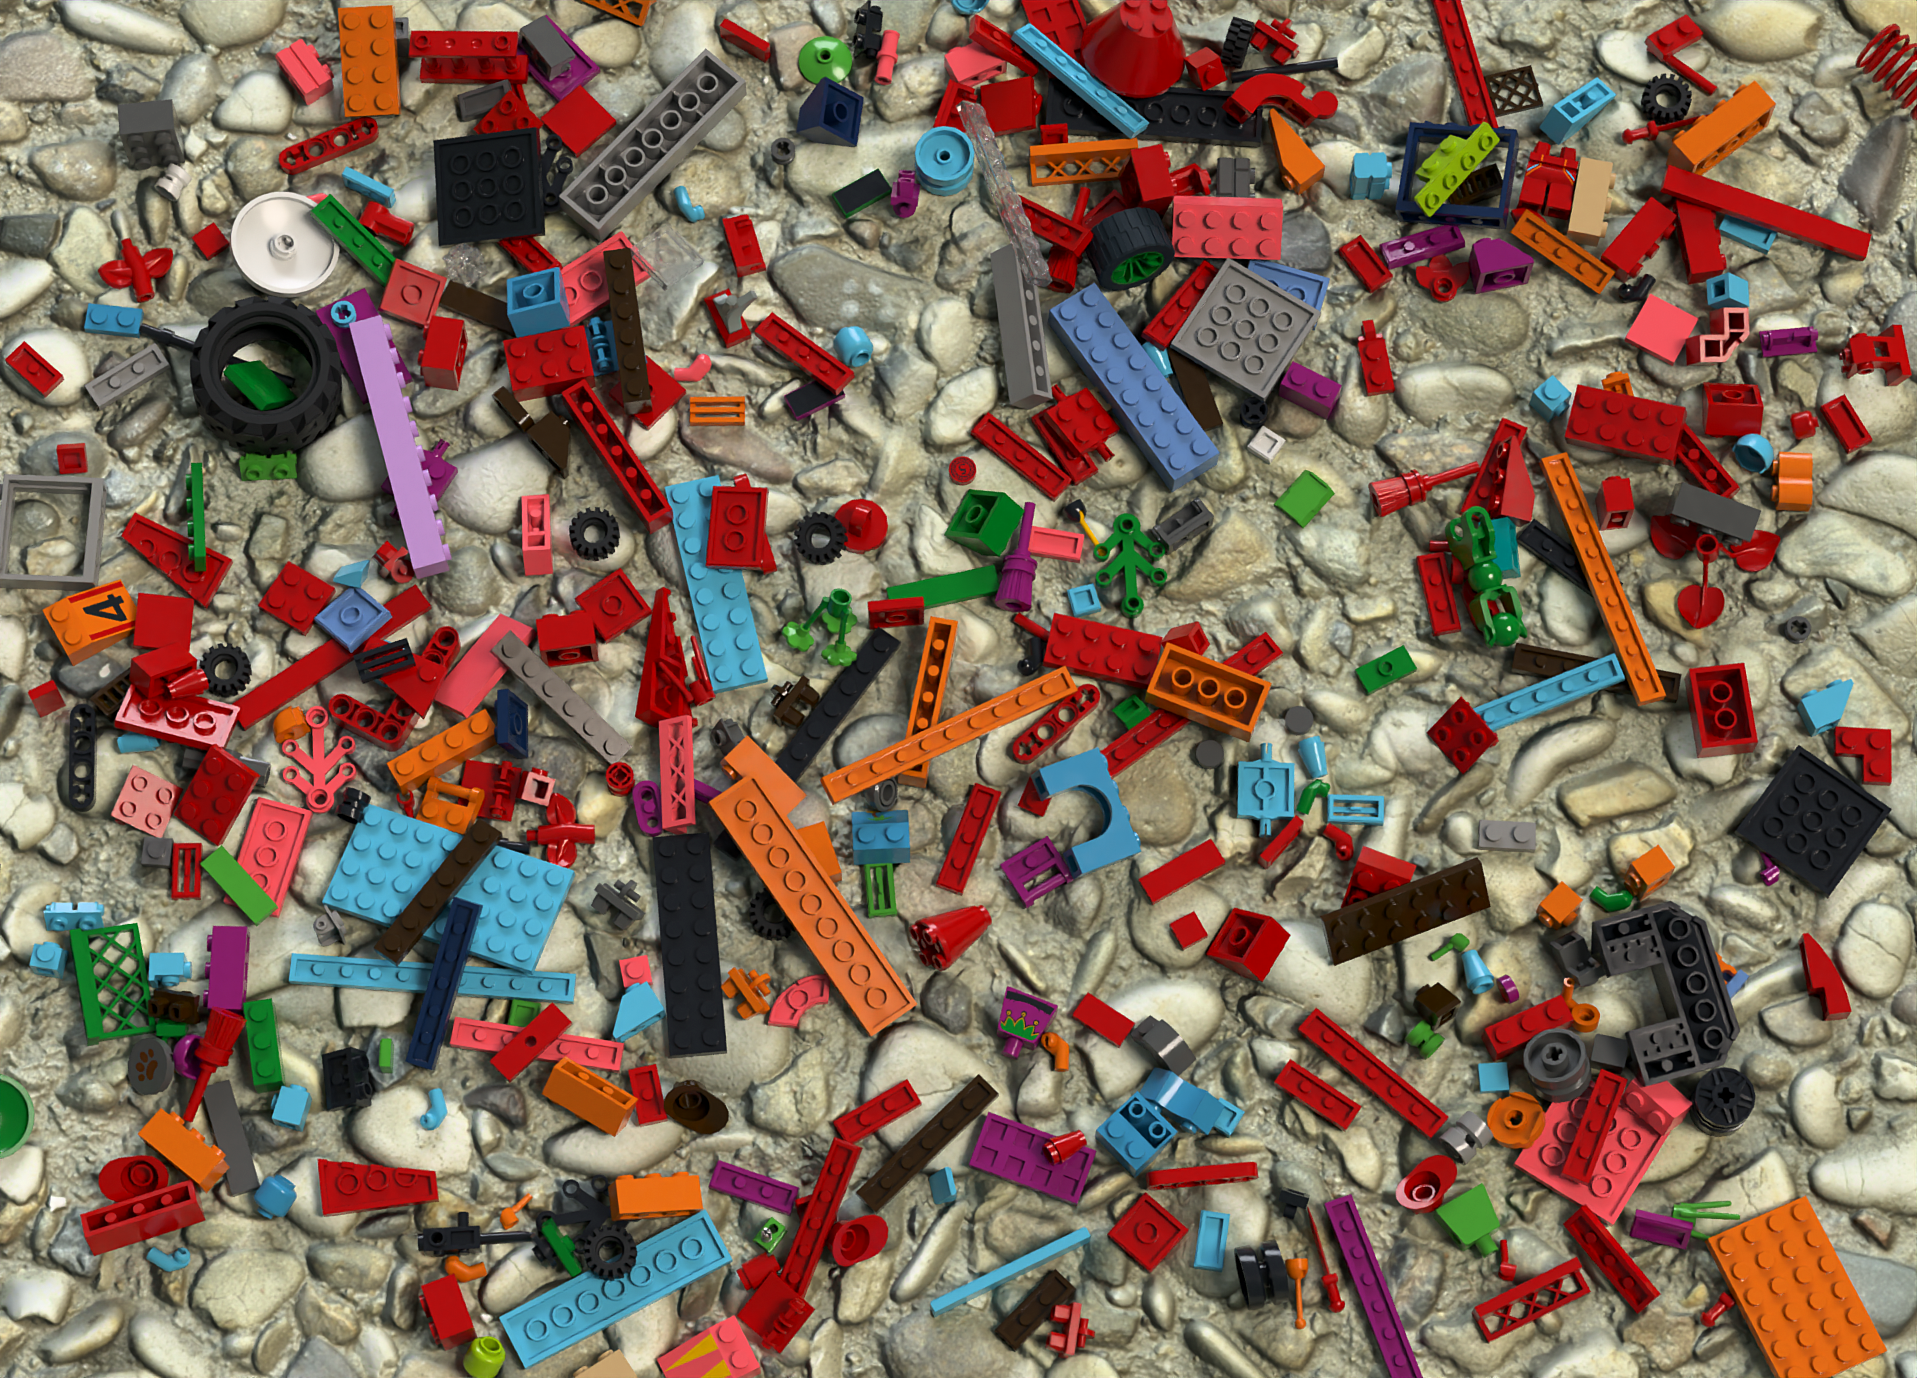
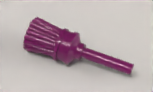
[995,502,1038,613]

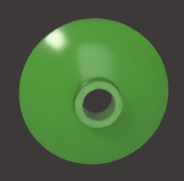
[799,36,852,85]

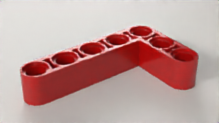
[328,626,461,752]

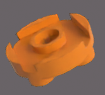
[1487,1092,1546,1149]

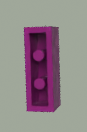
[203,926,250,1017]

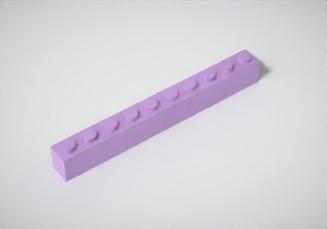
[349,315,452,579]

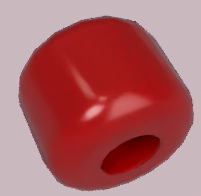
[1790,410,1819,440]

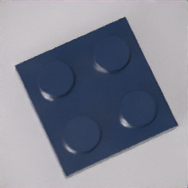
[494,689,528,759]

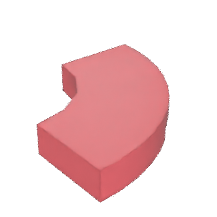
[768,974,831,1028]

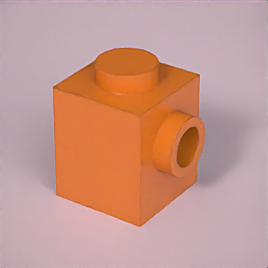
[1536,881,1583,931]

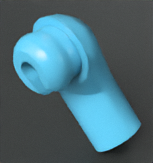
[420,1088,448,1130]

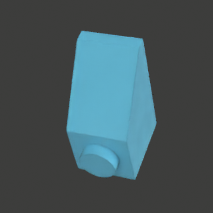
[613,981,666,1043]

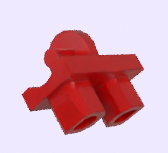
[1250,18,1299,65]
[372,541,415,584]
[1045,1302,1095,1359]

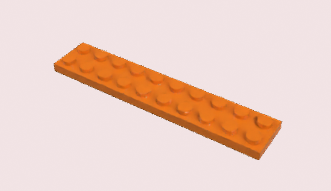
[707,771,917,1037]

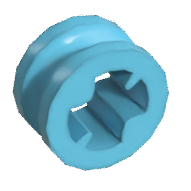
[331,301,357,329]

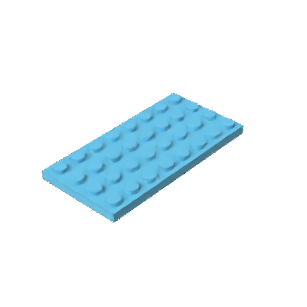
[322,804,575,975]

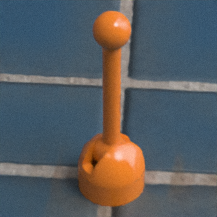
[1285,1258,1308,1329]

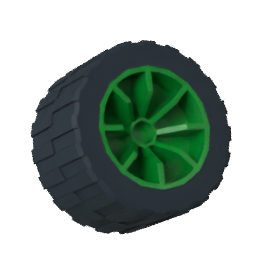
[1084,207,1175,291]

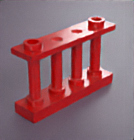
[409,31,529,84]

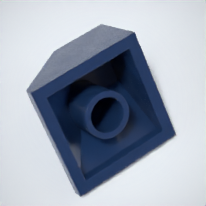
[796,77,864,147]

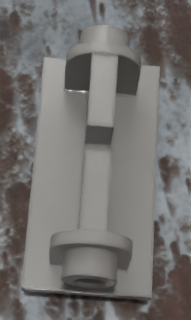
[313,905,347,946]

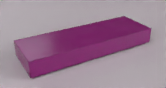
[1379,225,1465,270]
[708,1160,800,1216]

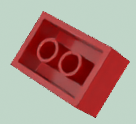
[1118,144,1177,220]
[503,325,596,402]
[1684,663,1758,758]

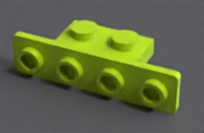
[1414,122,1500,217]

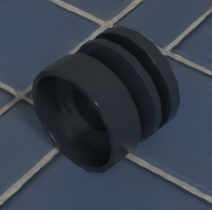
[1689,1067,1756,1137]

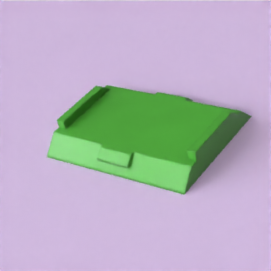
[1273,470,1335,528]

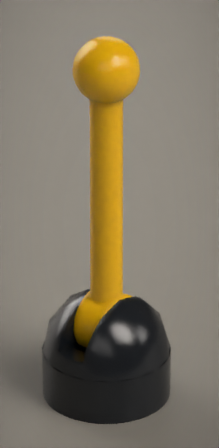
[1062,499,1108,560]

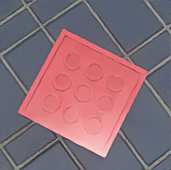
[1513,1081,1671,1227]

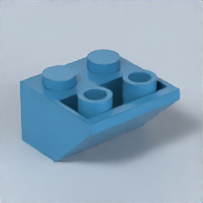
[1095,1091,1178,1178]

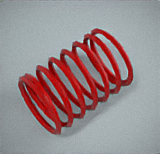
[1855,24,1917,120]

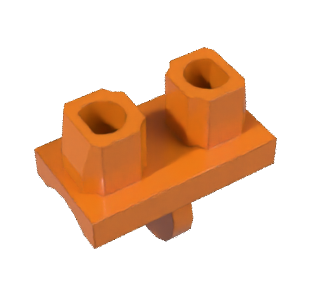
[721,967,772,1020]

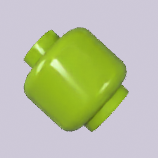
[463,1336,506,1378]

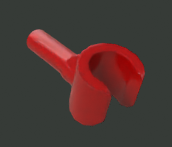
[397,790,415,819]
[1498,1240,1517,1281]

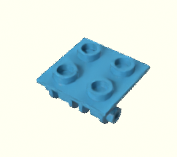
[584,317,647,377]

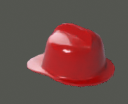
[98,1155,169,1202]
[1395,1155,1457,1215]
[825,1214,888,1267]

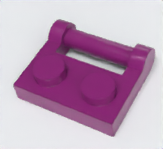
[1000,836,1075,909]

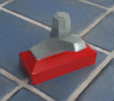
[704,288,758,349]

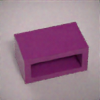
[1278,361,1342,420]

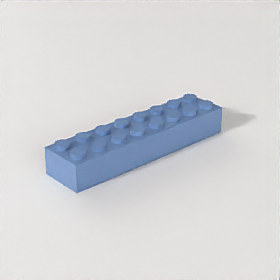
[1048,282,1220,492]

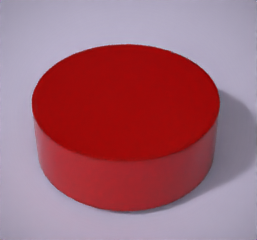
[1312,91,1338,119]

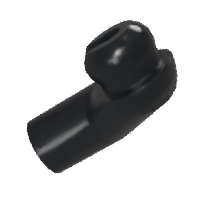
[1618,274,1656,302]
[1017,637,1044,676]

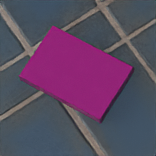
[517,15,600,103]

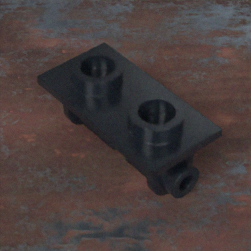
[852,0,883,59]

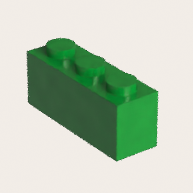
[243,998,286,1094]

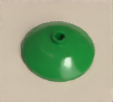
[0,1074,35,1159]

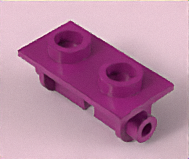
[1759,326,1818,358]

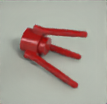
[658,636,716,707]

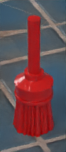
[1039,187,1091,294]
[1368,461,1480,517]
[182,1006,247,1122]

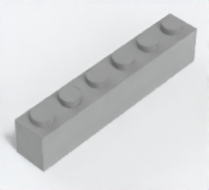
[990,242,1053,410]

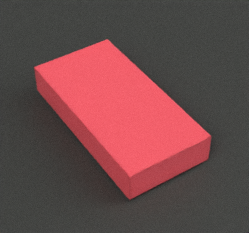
[1028,526,1085,563]

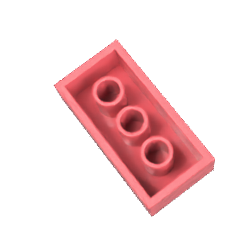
[1171,196,1283,260]

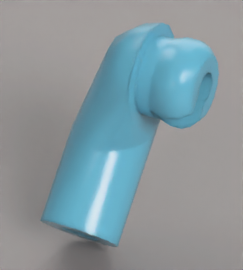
[674,186,705,223]
[146,1247,190,1272]

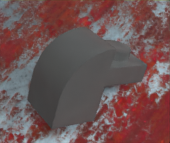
[1549,931,1606,989]
[1130,1015,1197,1076]

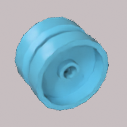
[915,126,974,196]

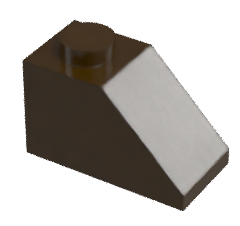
[527,411,571,479]
[1413,982,1461,1032]

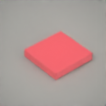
[1624,294,1699,366]

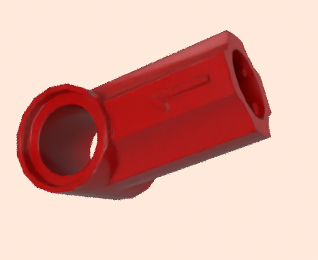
[358,201,415,247]

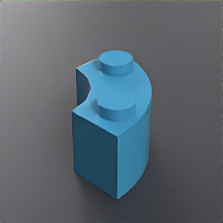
[1139,1067,1225,1135]

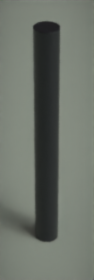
[1231,57,1338,83]

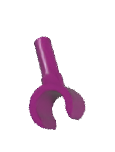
[1759,851,1779,886]

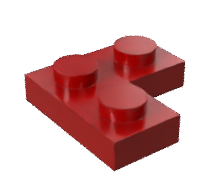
[1834,726,1892,786]

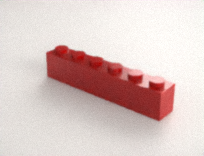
[561,379,674,535]

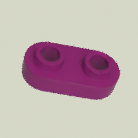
[632,780,665,837]

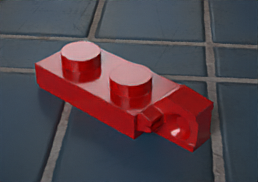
[1357,319,1395,397]

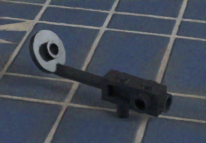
[418,1212,558,1269]

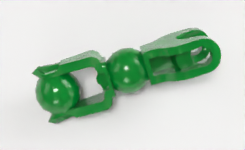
[1445,506,1527,649]

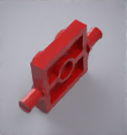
[1043,384,1120,462]

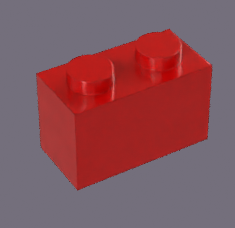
[1595,476,1635,531]
[129,642,197,699]

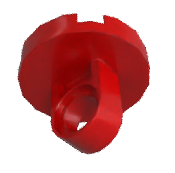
[835,499,888,554]

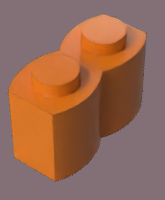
[1770,452,1813,512]

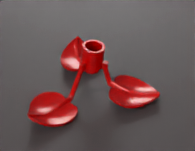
[1650,515,1780,629]

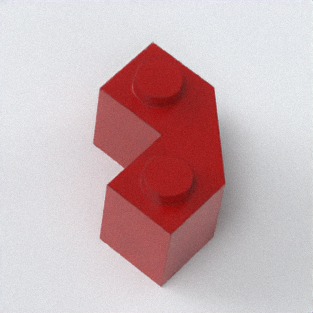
[1686,307,1750,366]

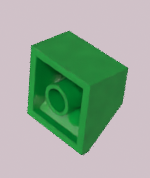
[944,489,1025,557]

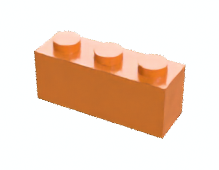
[720,735,807,816]
[542,1056,638,1137]
[138,1108,230,1193]
[608,1172,703,1221]

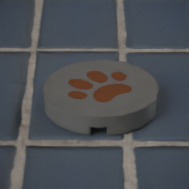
[128,1038,175,1095]

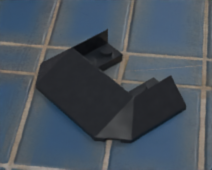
[1591,901,1740,1087]

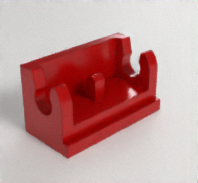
[933,79,978,133]
[722,214,766,278]

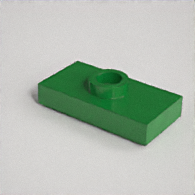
[1354,645,1417,695]
[541,1218,583,1277]

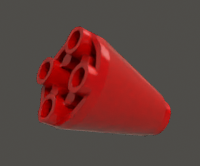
[909,905,992,971]

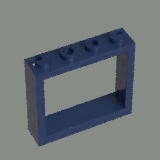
[1395,121,1520,230]

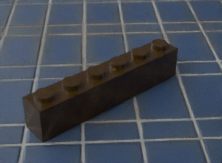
[603,248,653,415]

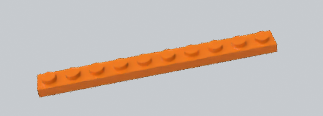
[1539,452,1666,706]
[820,666,1078,805]

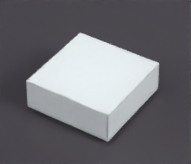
[1247,426,1286,465]

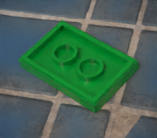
[223,360,298,411]

